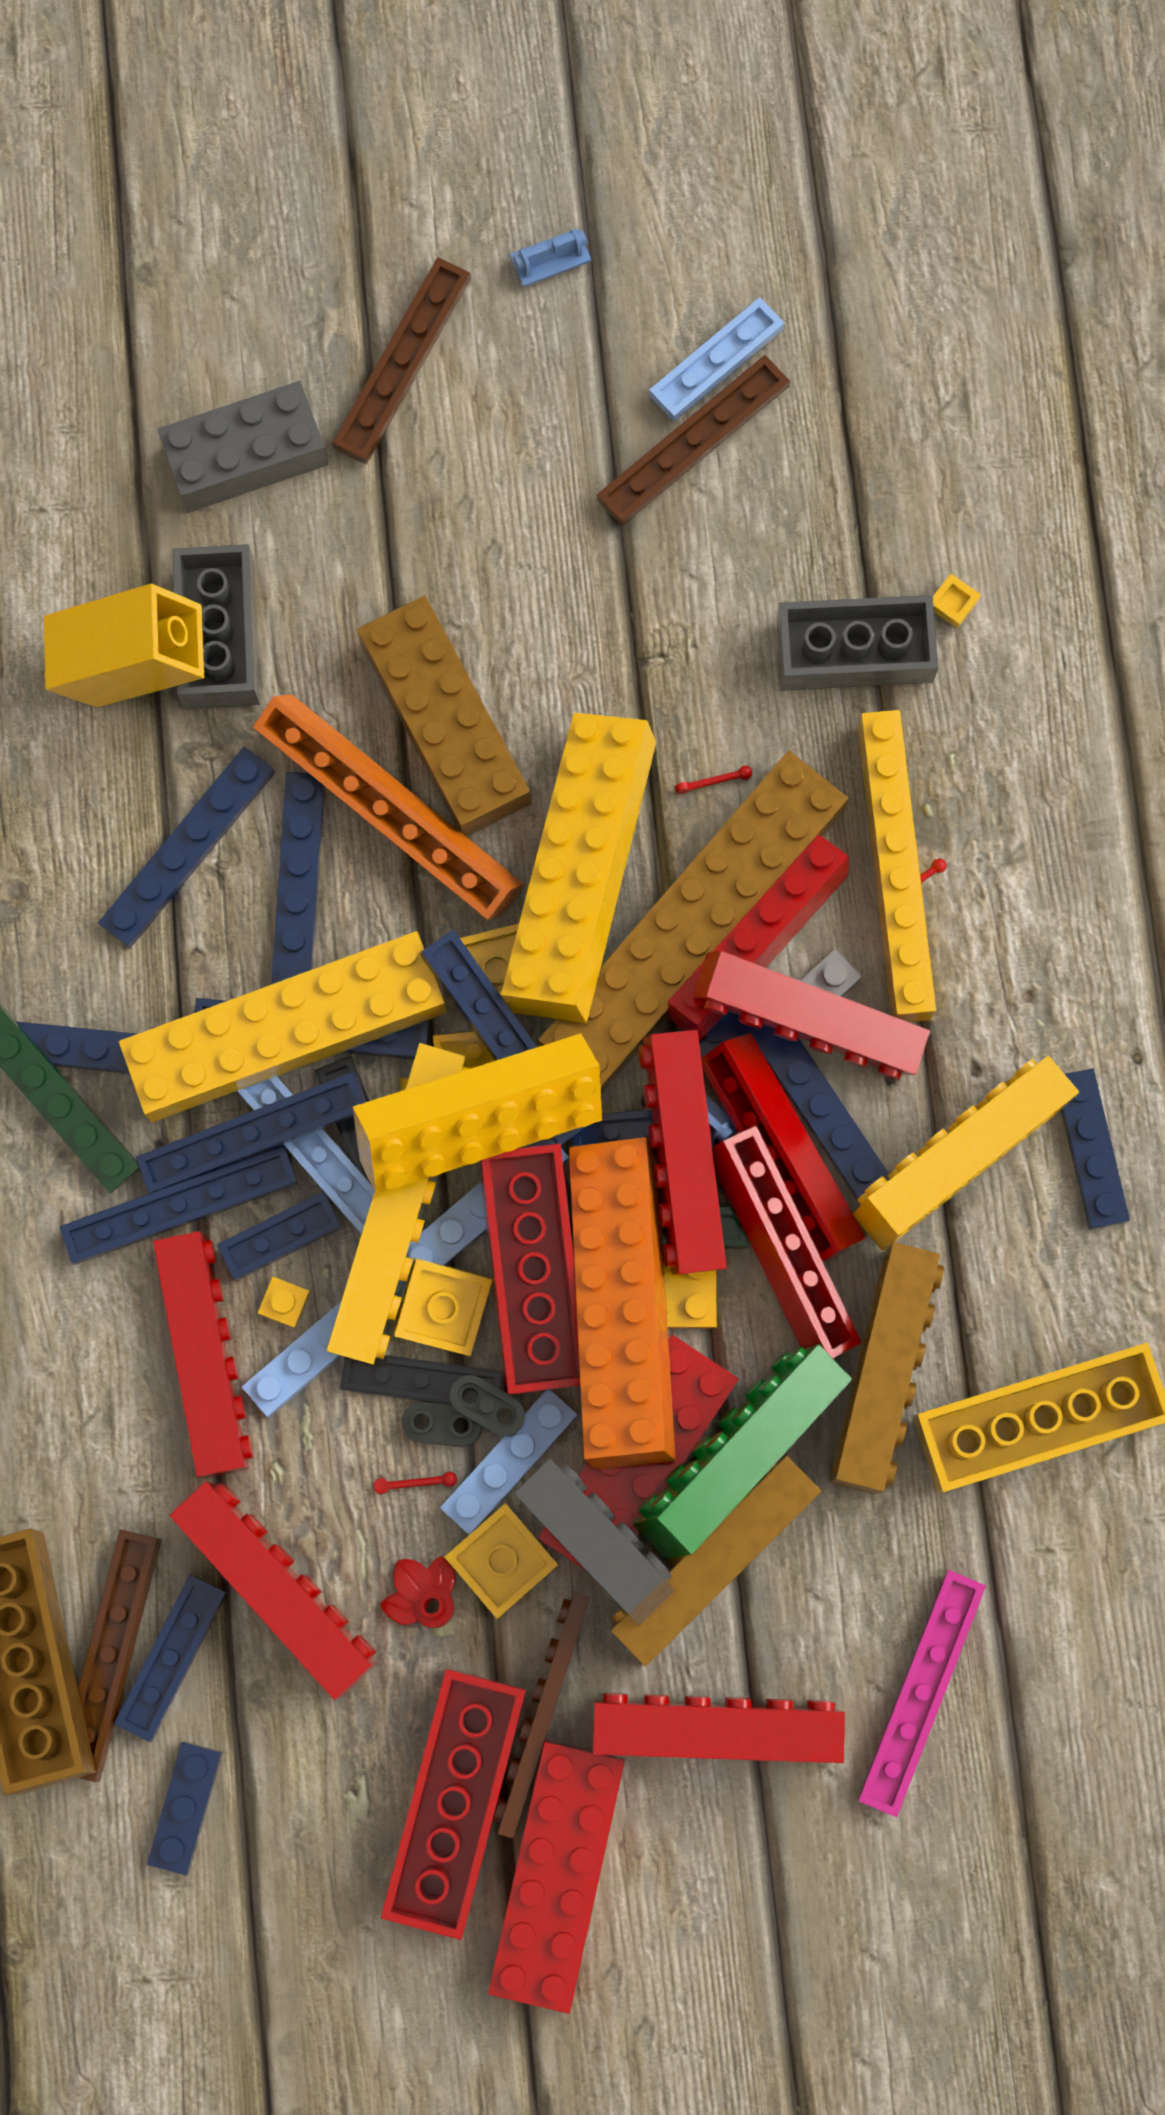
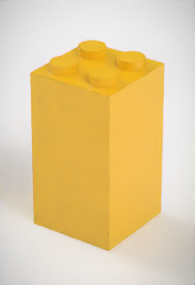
[43,584,204,708]

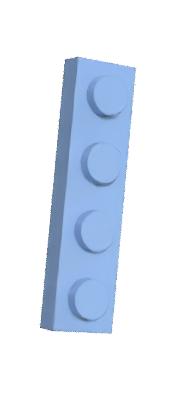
[649,297,785,422]
[440,1389,578,1535]

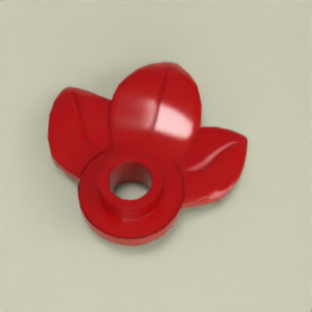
[381,1556,456,1629]

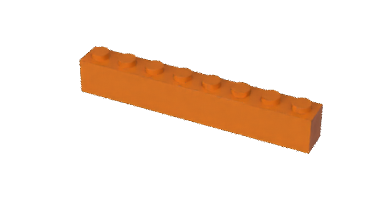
[253,694,525,920]

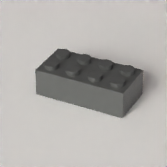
[157,381,329,513]
[172,544,260,709]
[776,595,938,691]
[514,1458,674,1626]

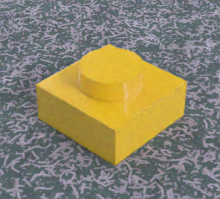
[933,573,981,629]
[258,1277,311,1329]

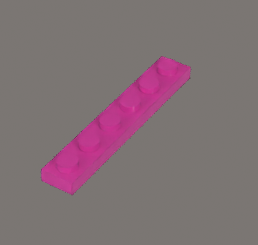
[857,1570,986,1817]

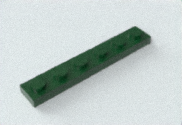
[0,1004,140,1193]

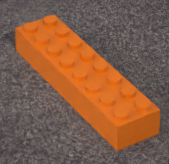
[569,1137,676,1470]

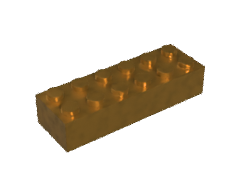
[357,595,531,837]
[829,1242,944,1495]
[610,1456,822,1667]
[0,1528,96,1795]

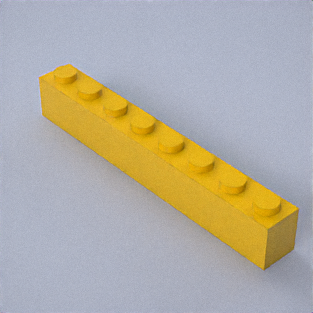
[857,710,936,1022]
[327,1043,470,1365]

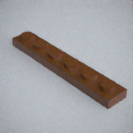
[332,257,471,465]
[597,355,790,526]
[78,1529,162,1782]
[493,1593,590,1839]

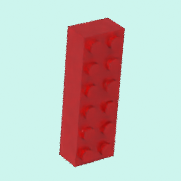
[479,1144,581,1394]
[538,1334,739,1572]
[169,1481,377,1701]
[381,1668,527,1940]
[593,1693,845,1763]
[488,1740,625,2014]

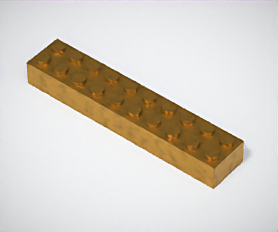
[538,750,849,1094]

